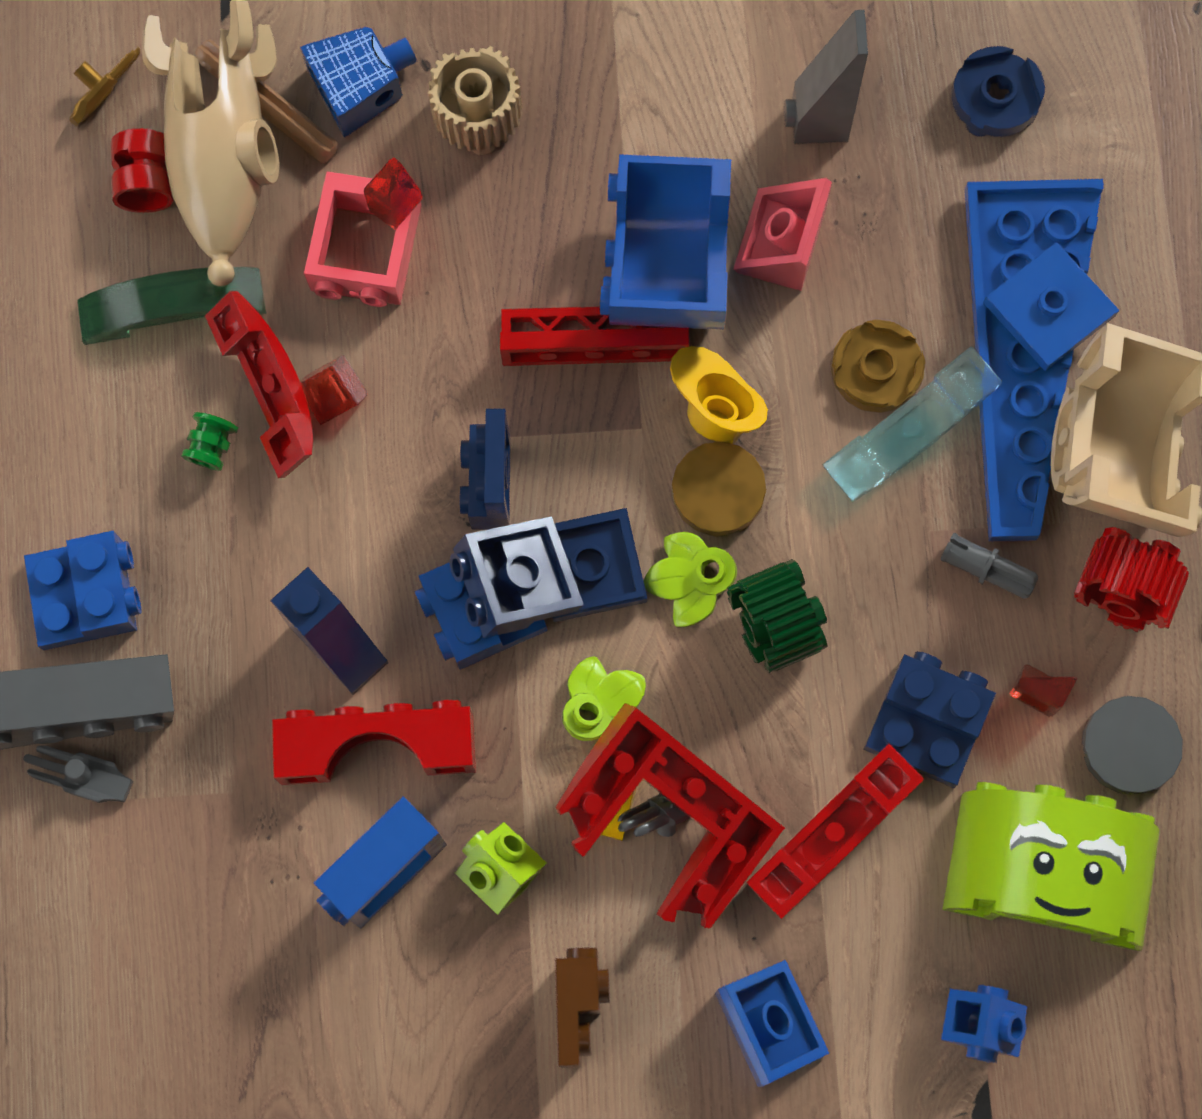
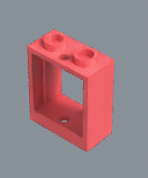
[304,171,422,307]

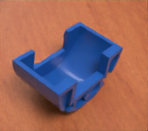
[600,154,731,330]

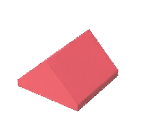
[733,178,832,291]

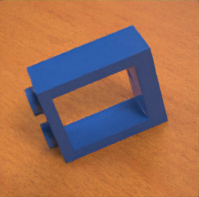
[313,796,447,928]

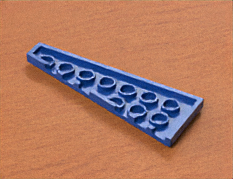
[964,179,1104,542]

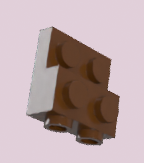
[555,948,610,1068]

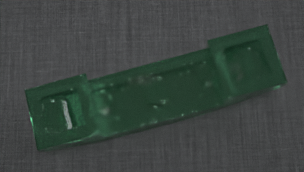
[77,267,267,345]

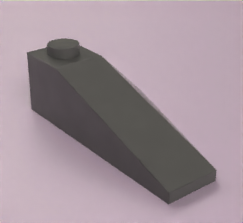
[784,10,868,144]

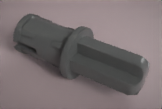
[941,533,1038,598]

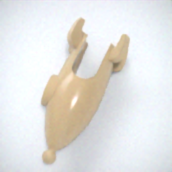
[142,0,279,286]

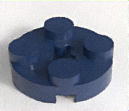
[951,46,1045,137]

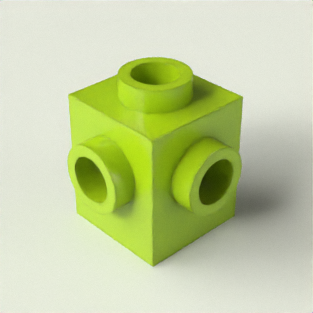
[455,822,547,915]

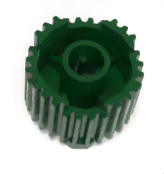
[727,559,828,673]

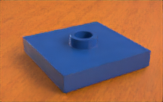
[983,242,1119,371]

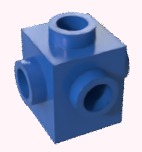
[941,985,1027,1063]

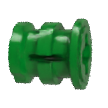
[181,412,238,471]

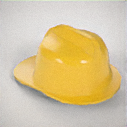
[670,346,768,444]

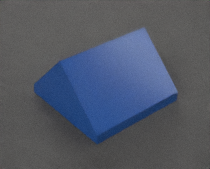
[715,960,829,1087]

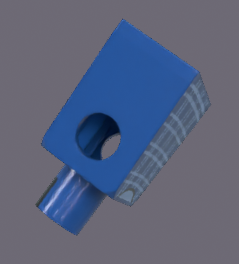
[300,27,417,137]

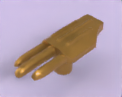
[69,46,141,126]

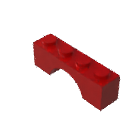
[272,700,476,785]

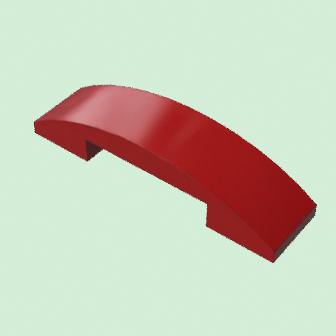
[205,291,313,478]
[746,744,924,919]

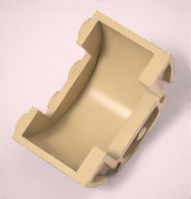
[1051,323,1202,537]

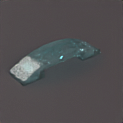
[822,346,1002,502]

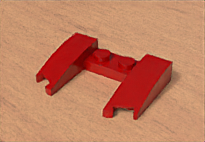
[555,703,785,929]

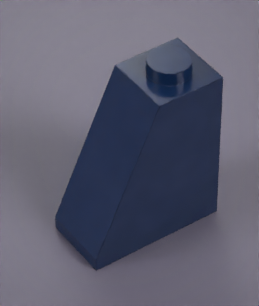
[270,567,389,695]

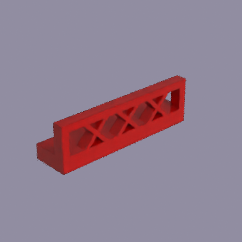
[500,306,689,366]

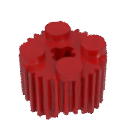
[1074,527,1189,632]

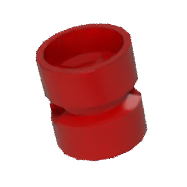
[111,128,173,213]

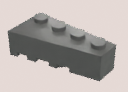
[0,654,174,750]

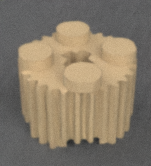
[428,46,522,155]

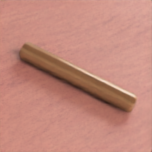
[195,40,338,163]

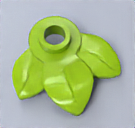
[643,532,737,627]
[562,656,646,741]

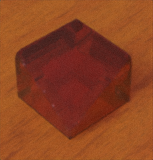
[363,157,423,230]
[300,355,367,425]
[1009,664,1077,717]

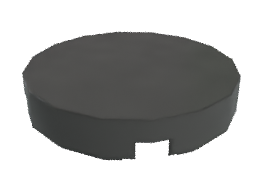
[1082,696,1183,794]

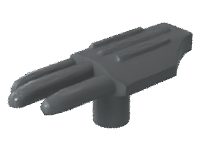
[23,746,133,803]
[618,793,690,837]

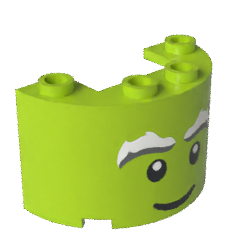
[942,782,1160,951]

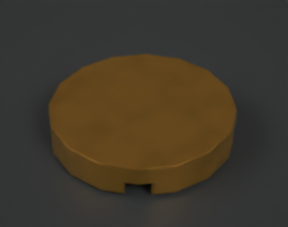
[831,319,926,413]
[671,442,767,537]

